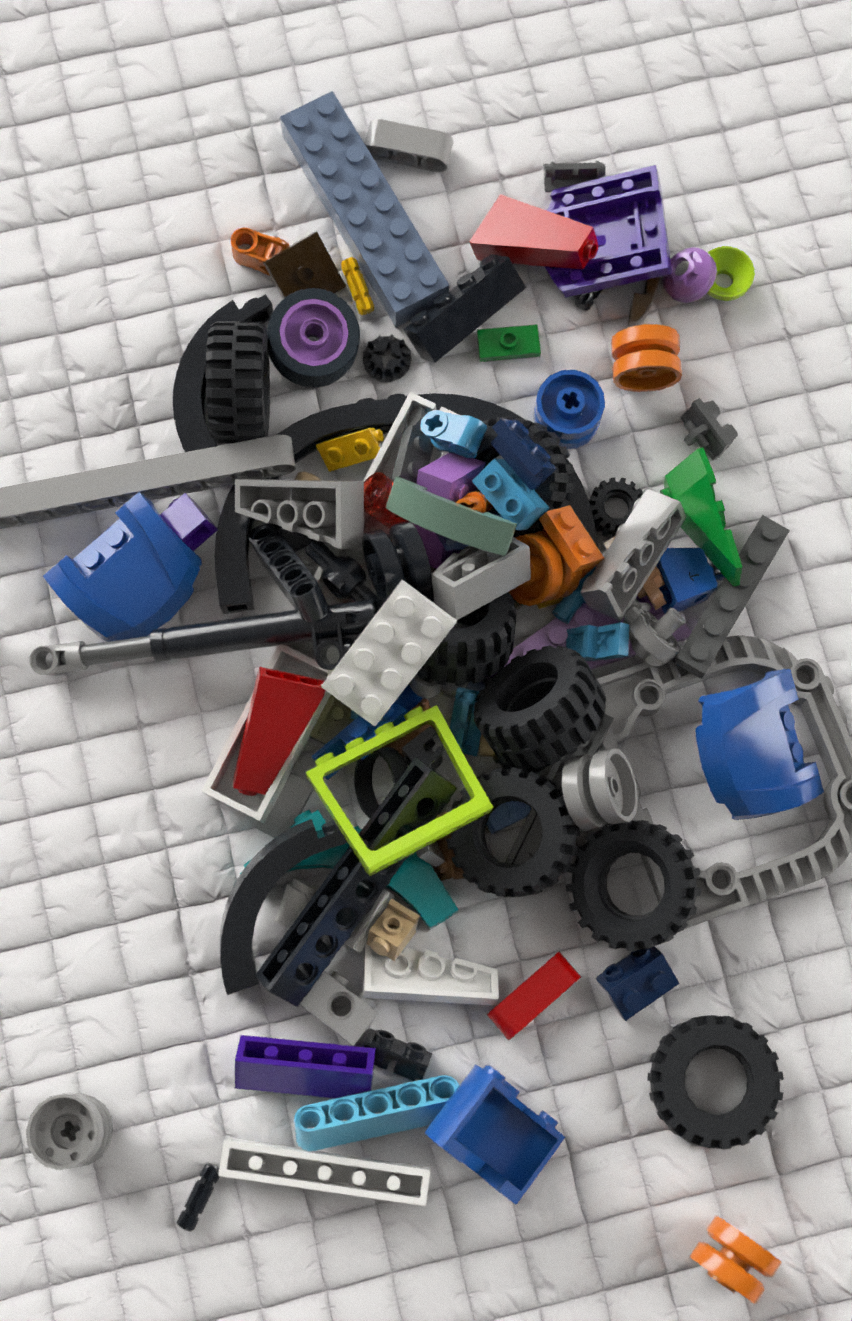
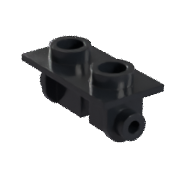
[363,1028,432,1081]

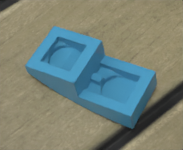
[566,622,630,661]

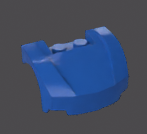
[43,492,202,642]
[696,669,824,820]

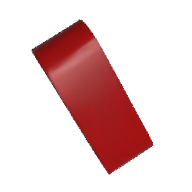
[487,951,581,1041]

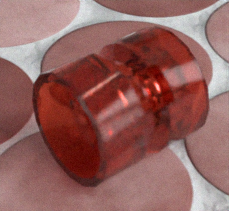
[364,472,408,529]

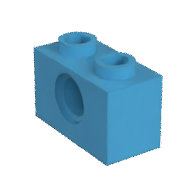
[472,458,549,530]

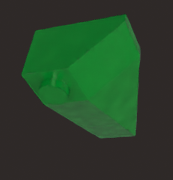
[660,448,742,587]

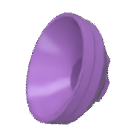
[662,247,717,303]

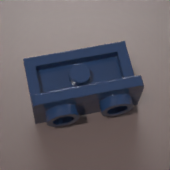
[491,418,556,490]
[596,946,680,1021]

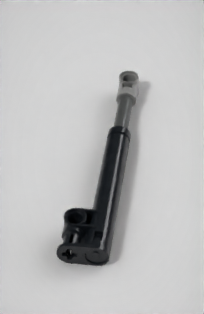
[29,599,379,675]

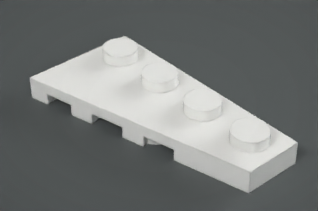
[363,943,499,1006]

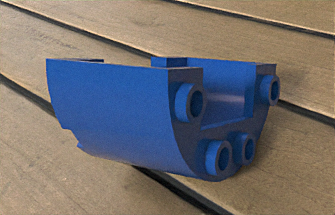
[424,1064,565,1205]

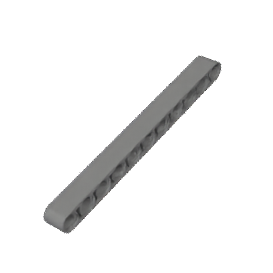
[0,435,296,529]

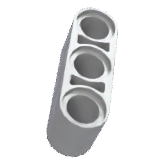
[365,119,454,172]

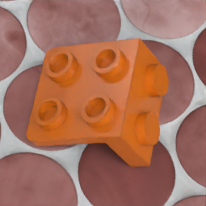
[539,505,604,579]

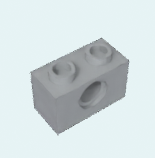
[300,971,379,1046]

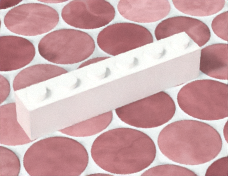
[218,1138,431,1206]

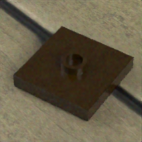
[263,231,346,300]

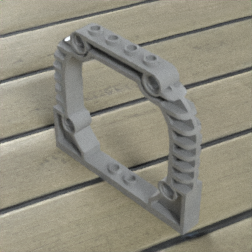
[597,635,852,929]

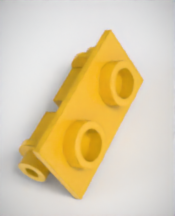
[316,428,384,472]

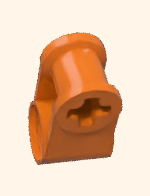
[230,227,291,276]

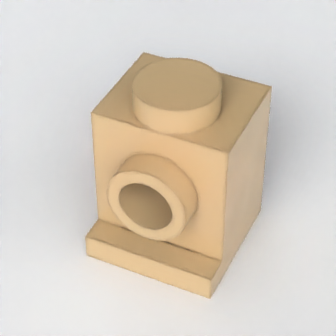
[367,899,420,961]

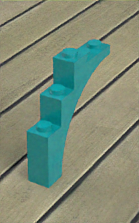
[240,809,459,930]

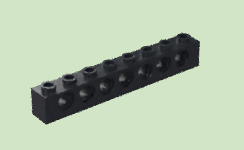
[255,757,458,1007]

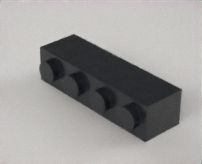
[403,255,526,363]

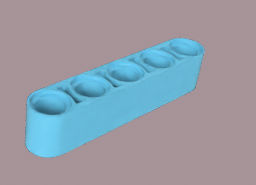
[294,1075,459,1151]

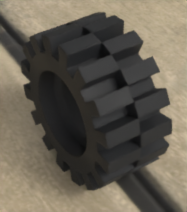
[589,477,643,538]

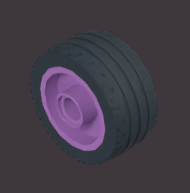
[267,288,360,388]

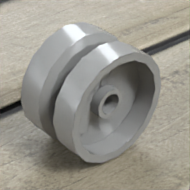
[562,748,638,830]

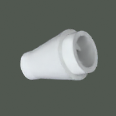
[275,877,317,928]

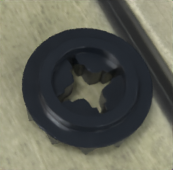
[363,334,412,382]

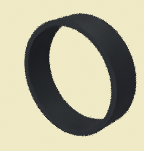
[354,747,408,818]

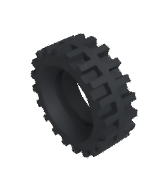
[566,820,702,951]
[647,1015,784,1150]

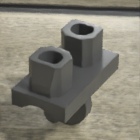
[680,398,738,461]

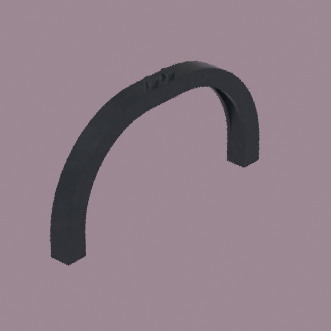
[214,393,599,614]

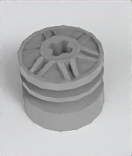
[26,1094,113,1170]

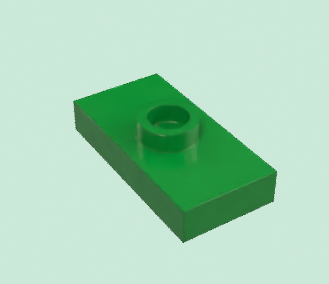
[477,324,541,362]

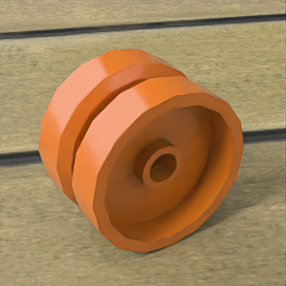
[611,324,682,392]
[509,530,582,606]
[689,1215,782,1305]

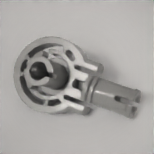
[623,598,686,667]

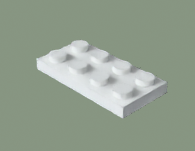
[321,580,457,726]

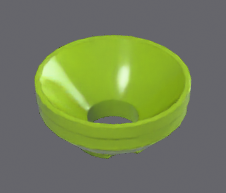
[707,246,755,301]

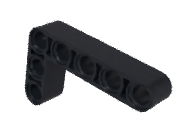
[248,522,329,622]

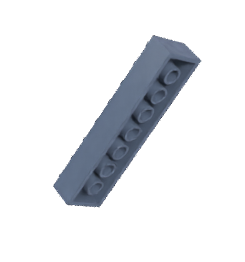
[280,91,450,328]

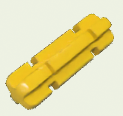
[341,257,374,315]

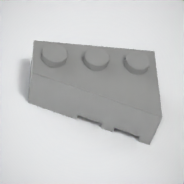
[432,537,531,620]

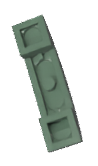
[386,476,517,556]

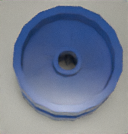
[533,370,605,449]

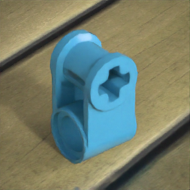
[420,410,487,458]

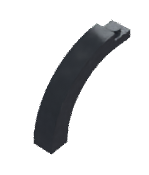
[172,294,273,452]
[220,819,348,995]

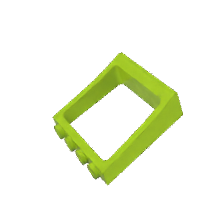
[306,705,494,876]

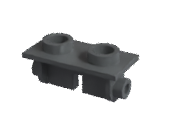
[543,161,606,192]

